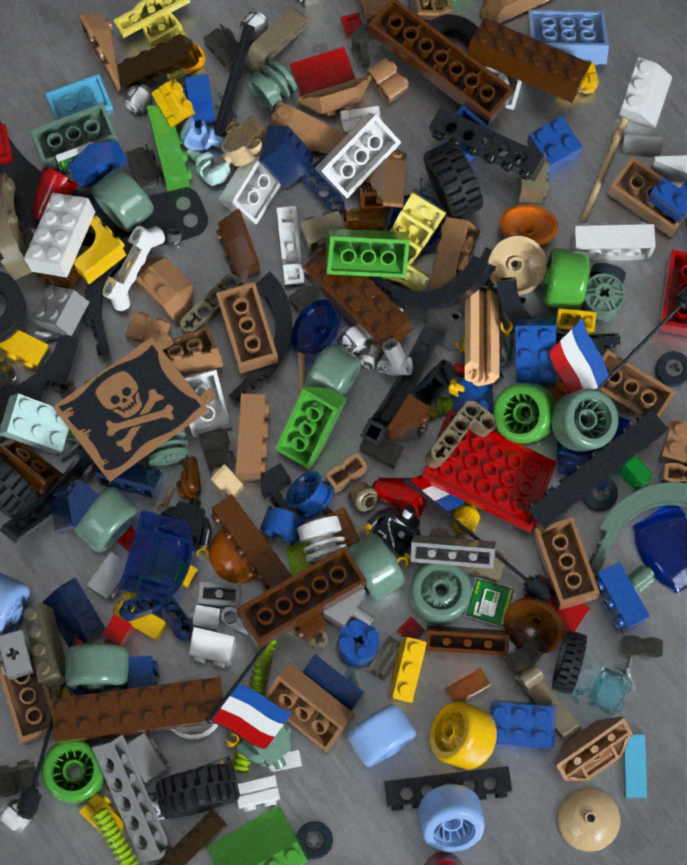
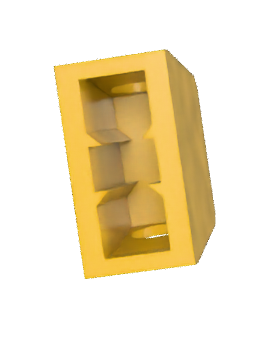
[556,309,597,336]

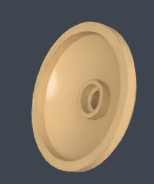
[488,236,547,295]
[557,788,620,852]

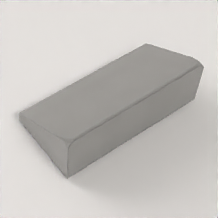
[621,133,664,157]

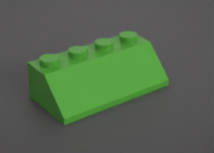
[147,105,192,192]
[326,228,410,278]
[275,387,347,469]

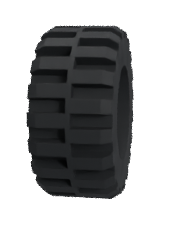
[423,141,484,219]
[0,458,36,519]
[155,763,240,819]

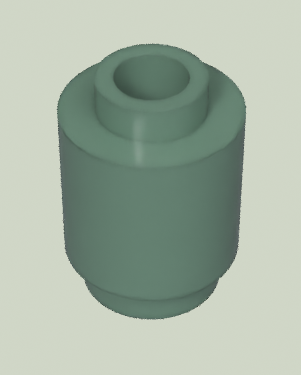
[628,565,654,593]

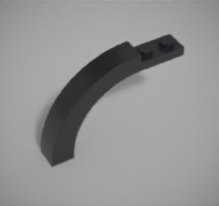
[84,235,152,362]
[367,255,496,310]
[229,271,293,405]
[496,277,621,348]
[360,326,442,446]
[0,447,98,544]

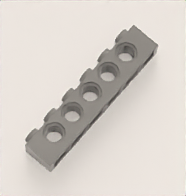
[92,734,171,863]

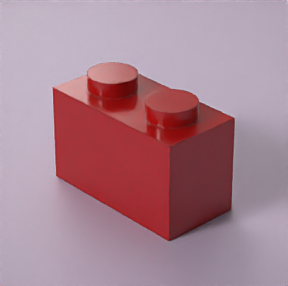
[102,615,135,648]

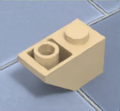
[210,464,244,499]

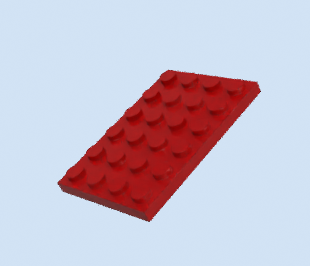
[420,410,557,532]

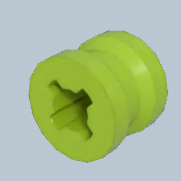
[436,395,453,416]

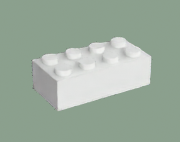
[315,113,401,198]
[24,193,95,277]
[570,222,656,261]

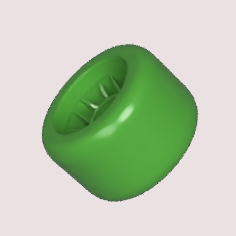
[543,248,590,310]
[492,382,556,444]
[41,741,106,804]

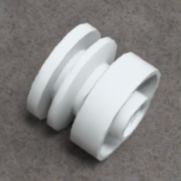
[297,516,348,563]

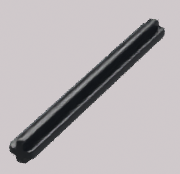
[214,24,255,136]

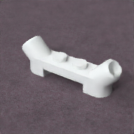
[102,226,165,311]

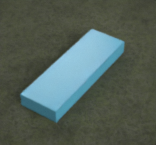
[624,734,647,798]

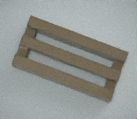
[367,635,400,681]

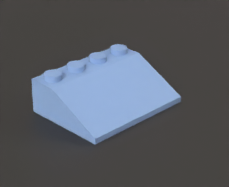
[528,10,609,65]

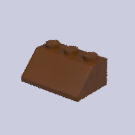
[216,208,260,280]
[385,394,431,445]
[0,439,63,496]

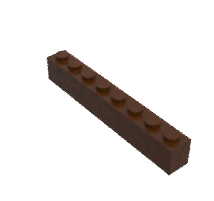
[211,494,328,643]

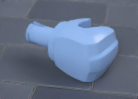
[180,117,225,151]

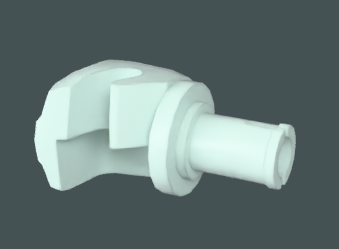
[186,148,230,186]

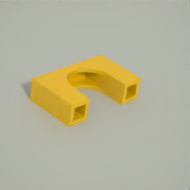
[73,214,126,284]
[113,545,199,643]

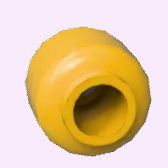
[451,504,480,535]

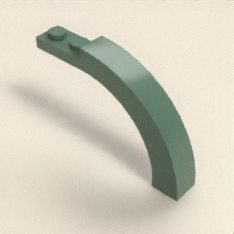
[589,482,687,575]

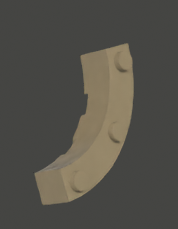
[0,173,32,280]

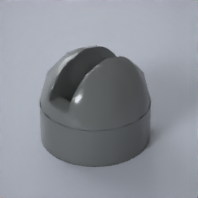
[166,229,182,245]

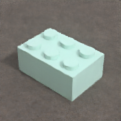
[0,394,69,454]

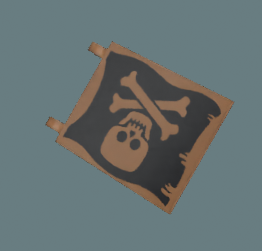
[53,333,216,482]

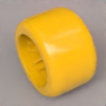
[430,702,497,770]

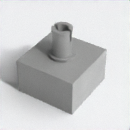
[323,589,376,630]

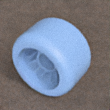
[0,573,30,636]
[347,703,416,767]
[418,784,485,852]

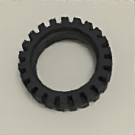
[552,630,587,694]

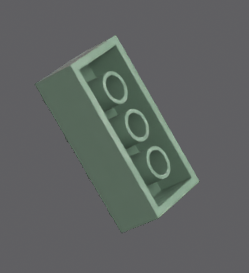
[30,103,118,170]

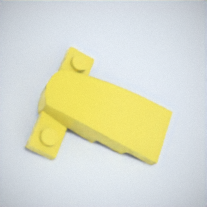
[113,0,204,81]
[384,192,447,291]

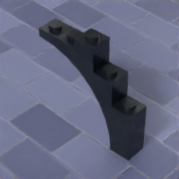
[0,336,81,424]

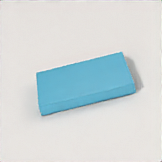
[45,74,113,120]

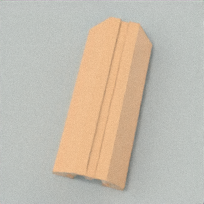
[465,290,499,386]

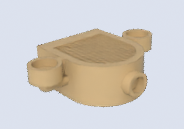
[221,115,267,166]

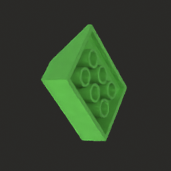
[206,805,310,865]

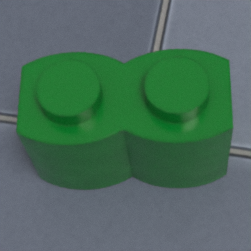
[618,455,653,492]

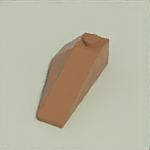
[79,14,122,94]
[269,101,347,154]
[366,150,407,207]

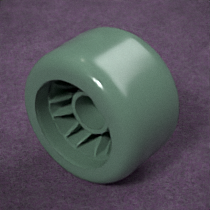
[91,168,154,232]
[302,344,362,397]
[551,388,618,452]
[73,487,138,553]
[347,533,405,601]
[409,563,472,625]
[65,643,129,691]

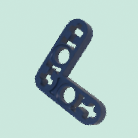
[302,153,345,215]
[119,588,194,641]

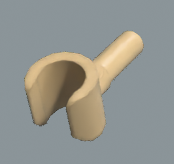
[156,487,174,511]

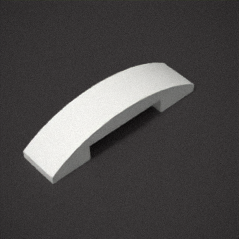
[277,206,304,285]

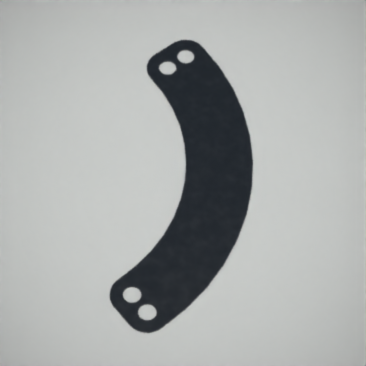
[0,121,208,247]

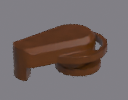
[176,456,201,499]

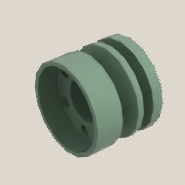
[246,59,297,111]
[580,273,625,323]
[148,429,190,466]

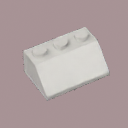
[618,57,672,129]
[218,155,281,225]

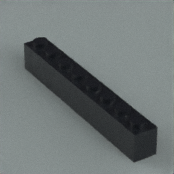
[526,410,668,532]

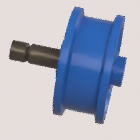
[286,471,333,519]

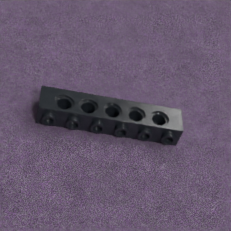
[429,107,546,181]
[383,766,512,811]

